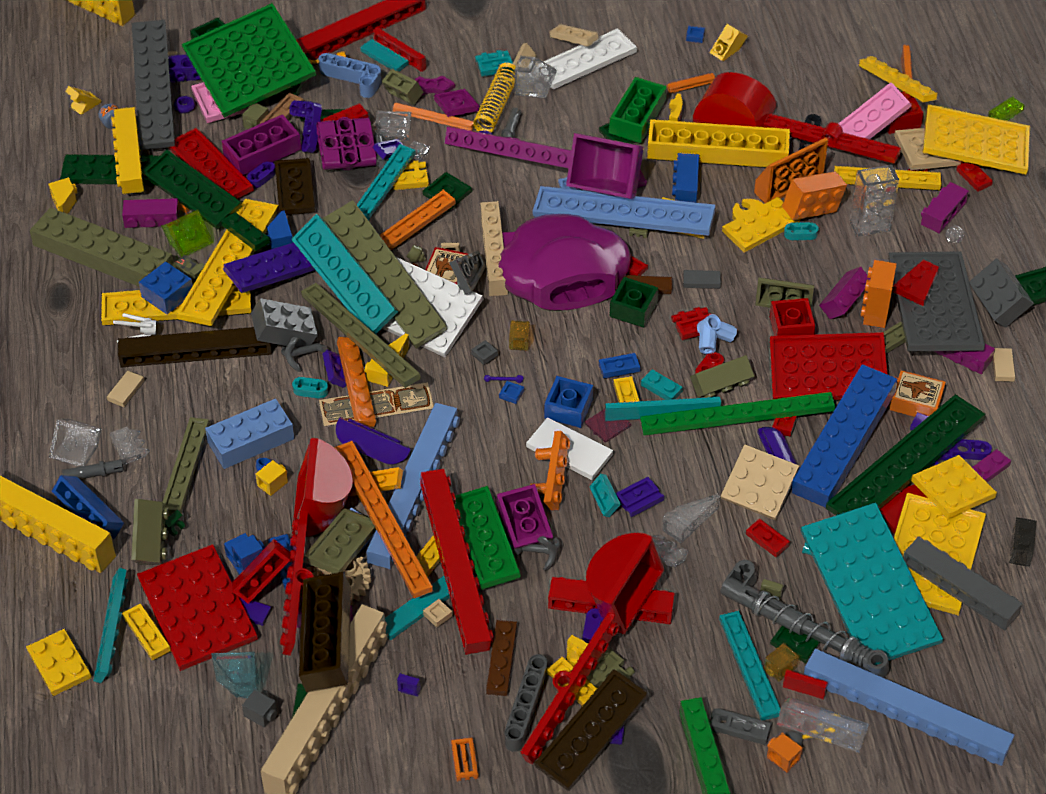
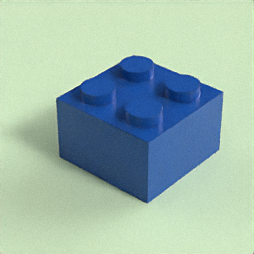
[139,261,193,314]
[544,376,593,428]

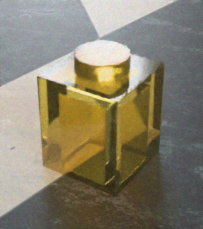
[509,320,530,351]
[764,643,799,682]

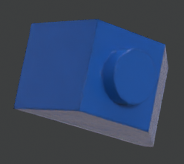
[267,211,293,249]

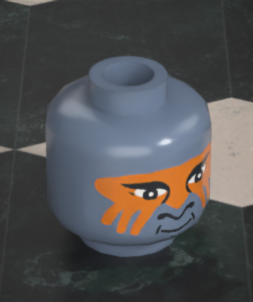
[98,103,119,129]

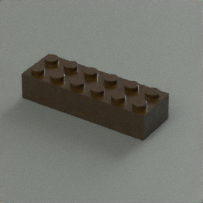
[299,571,351,692]

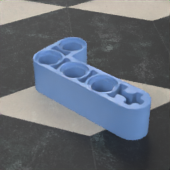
[318,53,382,98]

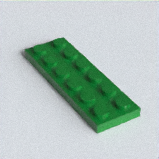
[454,486,521,589]

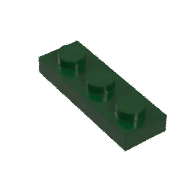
[221,212,270,251]

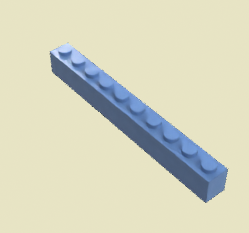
[366,403,460,569]
[804,649,1014,766]

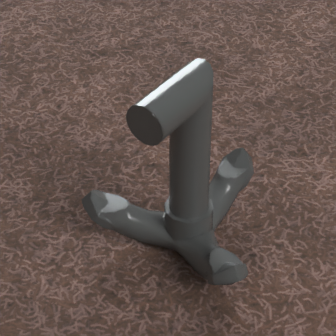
[281,337,328,372]
[512,536,560,571]

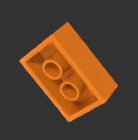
[782,171,847,220]
[861,260,897,328]

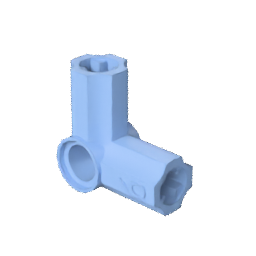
[697,314,737,354]

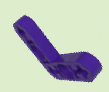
[289,100,322,153]
[934,439,992,466]

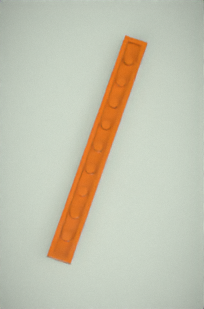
[334,441,433,598]

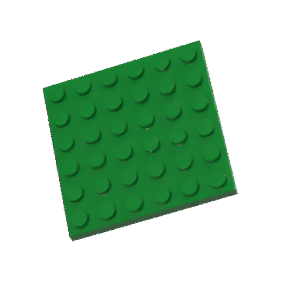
[181,3,316,118]

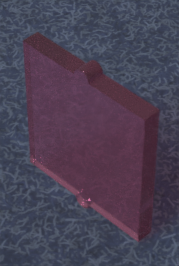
[585,409,631,443]

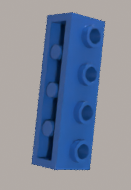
[51,475,124,539]

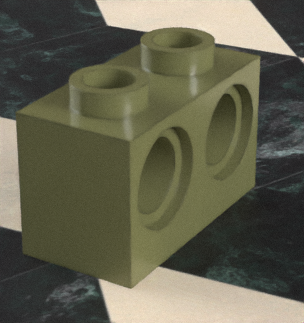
[382,69,424,105]

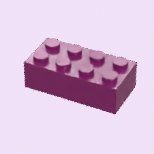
[222,114,301,175]

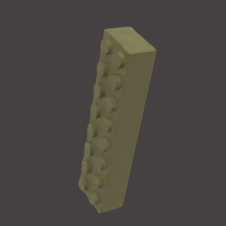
[29,208,173,286]

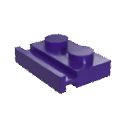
[616,477,664,517]

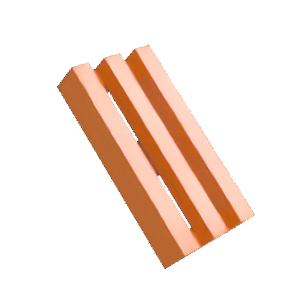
[451,737,478,781]

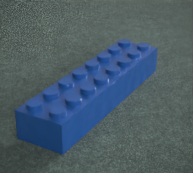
[792,364,897,508]

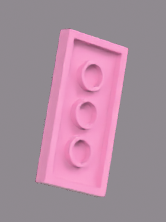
[839,82,912,139]

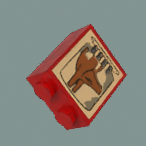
[425,247,468,285]

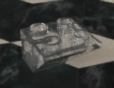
[515,56,557,98]

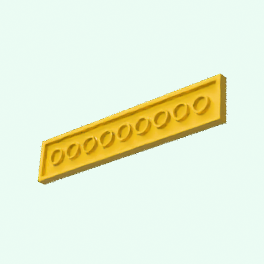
[176,199,279,326]

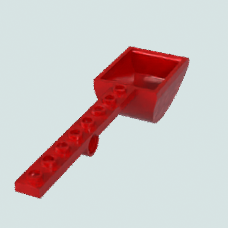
[693,72,901,164]
[280,438,352,656]
[520,533,664,765]

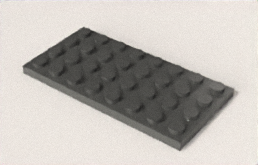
[888,251,985,352]

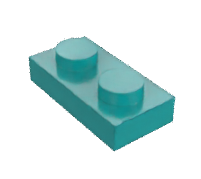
[641,369,683,400]
[589,474,621,517]

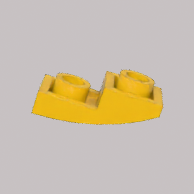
[669,93,682,121]

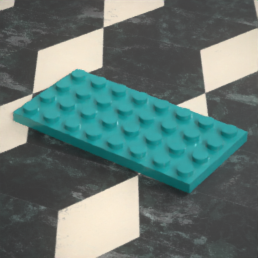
[800,503,943,665]

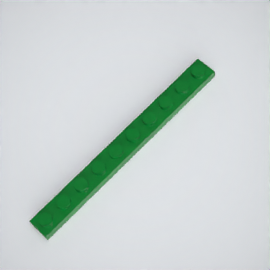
[640,392,835,436]

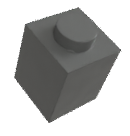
[242,690,277,728]

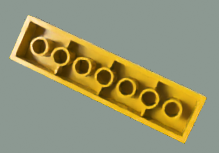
[647,119,790,167]
[0,476,116,573]

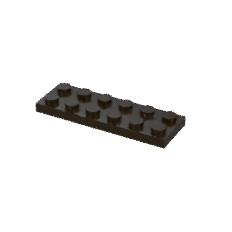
[534,669,648,792]

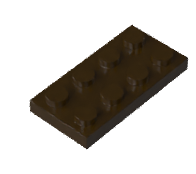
[275,158,315,215]

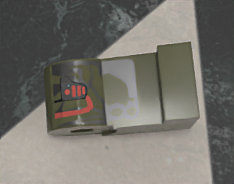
[173,255,205,285]

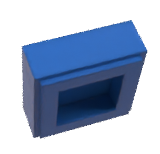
[686,26,705,43]
[499,381,524,404]

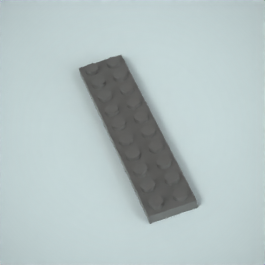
[132,20,175,150]

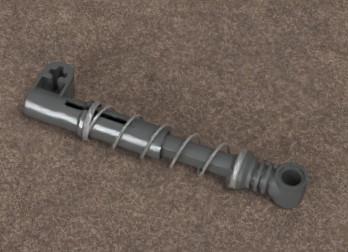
[720,560,889,677]

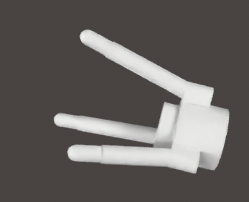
[113,313,156,343]

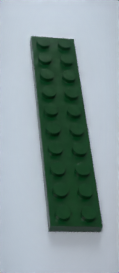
[826,394,986,515]

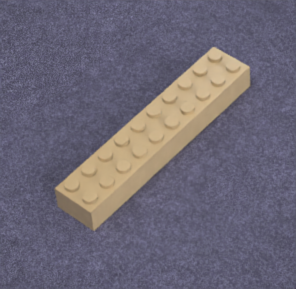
[261,605,388,794]

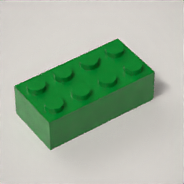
[609,77,667,143]

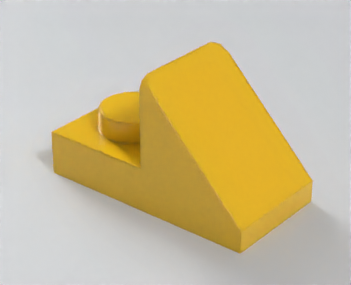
[65,86,102,114]

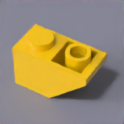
[710,24,748,61]

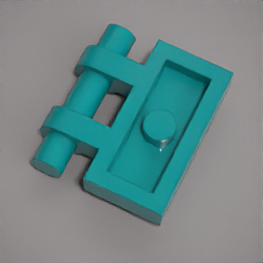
[475,50,514,77]

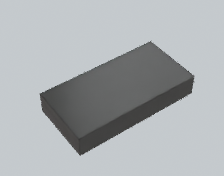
[683,270,720,289]

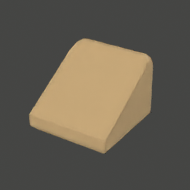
[441,243,460,252]

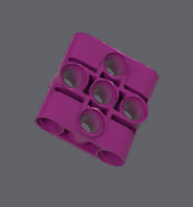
[316,117,376,171]

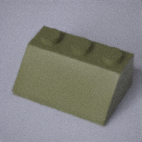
[755,277,815,308]
[131,499,169,565]

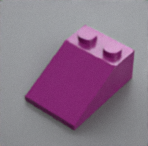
[496,484,553,549]

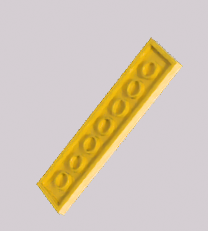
[101,286,251,325]

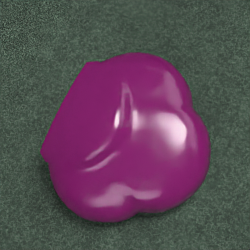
[499,214,631,310]

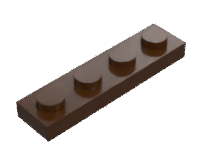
[486,620,517,696]

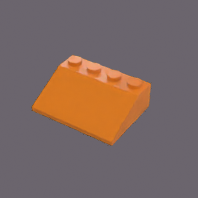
[754,138,828,203]

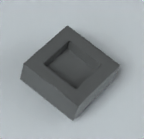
[471,340,498,365]

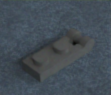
[709,708,771,745]

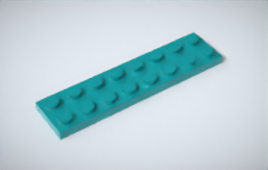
[291,214,398,335]

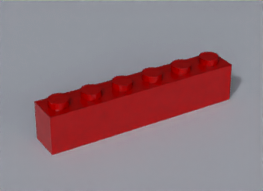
[548,577,675,625]

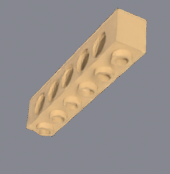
[480,201,508,296]

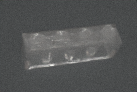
[776,696,869,753]

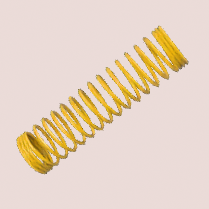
[473,63,519,133]

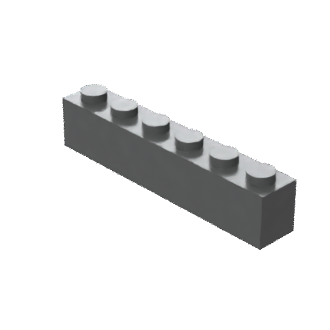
[903,536,1022,631]

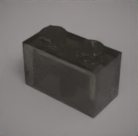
[1009,517,1037,567]

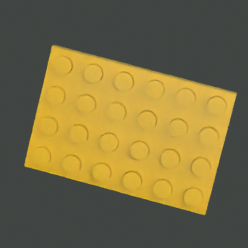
[922,104,1030,175]
[894,493,986,616]

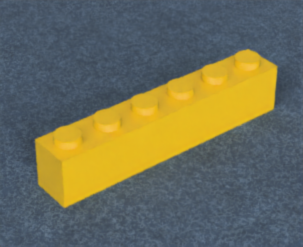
[111,107,144,194]

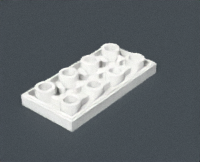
[526,418,613,480]

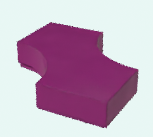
[415,75,455,96]

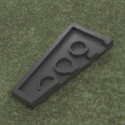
[449,250,486,295]

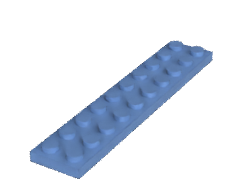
[533,186,715,236]

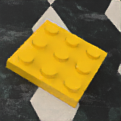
[911,455,997,519]

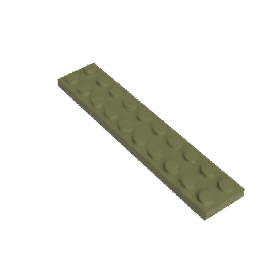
[322,200,448,349]

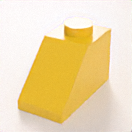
[48,177,78,214]

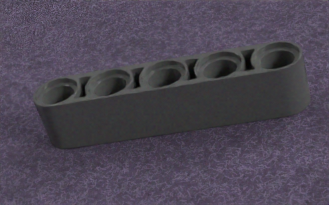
[505,654,547,752]

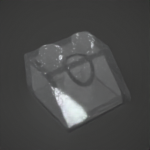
[49,418,102,467]

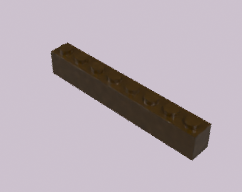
[118,327,271,368]

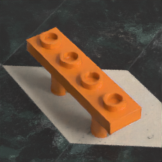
[530,431,570,511]

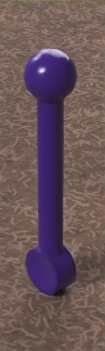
[484,375,524,383]

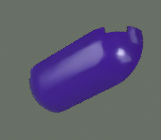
[336,417,411,464]
[757,427,798,489]

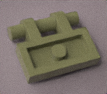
[587,648,635,688]

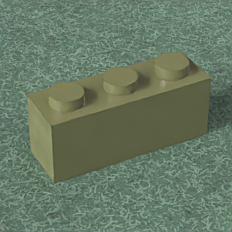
[690,355,754,398]

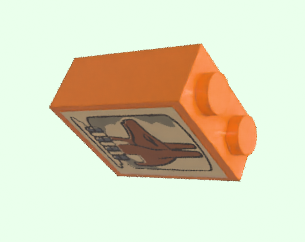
[890,370,946,417]

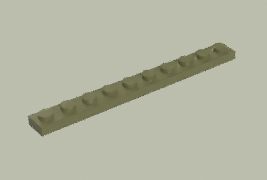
[301,283,421,388]

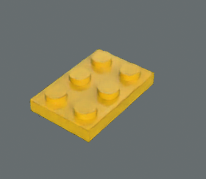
[26,629,91,696]

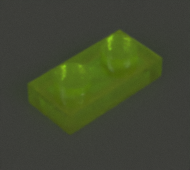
[988,96,1025,121]

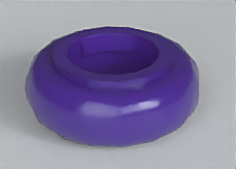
[174,96,195,113]

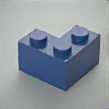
[224,533,265,575]

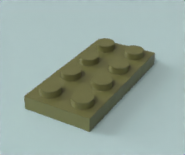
[304,508,376,573]

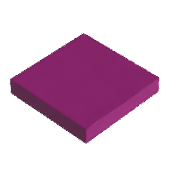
[434,89,479,117]

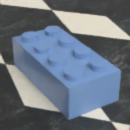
[205,398,294,469]

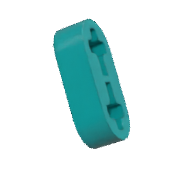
[784,222,819,241]
[292,377,328,399]

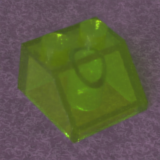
[161,210,213,257]

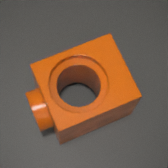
[767,732,802,773]

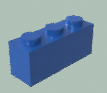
[672,153,699,203]

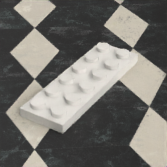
[535,29,637,89]

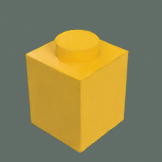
[255,460,288,496]

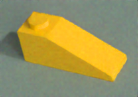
[365,333,410,387]

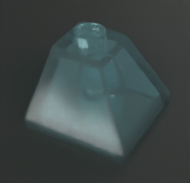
[212,652,259,698]

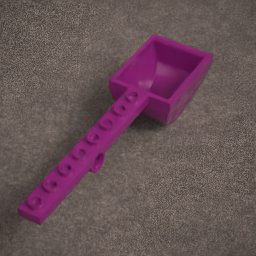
[444,126,644,199]

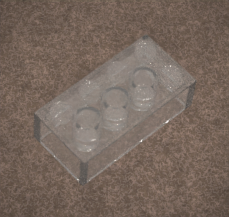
[850,165,899,237]

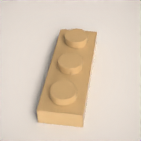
[550,24,599,46]

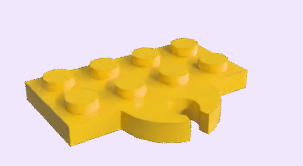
[722,197,800,253]

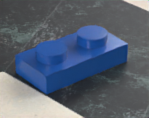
[598,353,640,378]

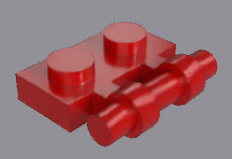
[671,307,711,340]

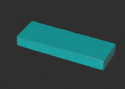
[360,39,408,72]

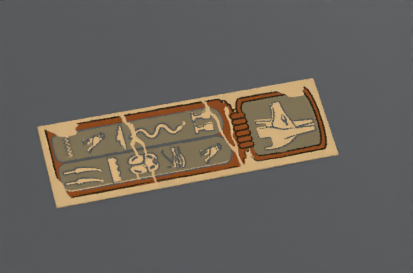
[319,382,434,426]

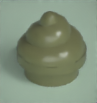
[406,245,426,263]

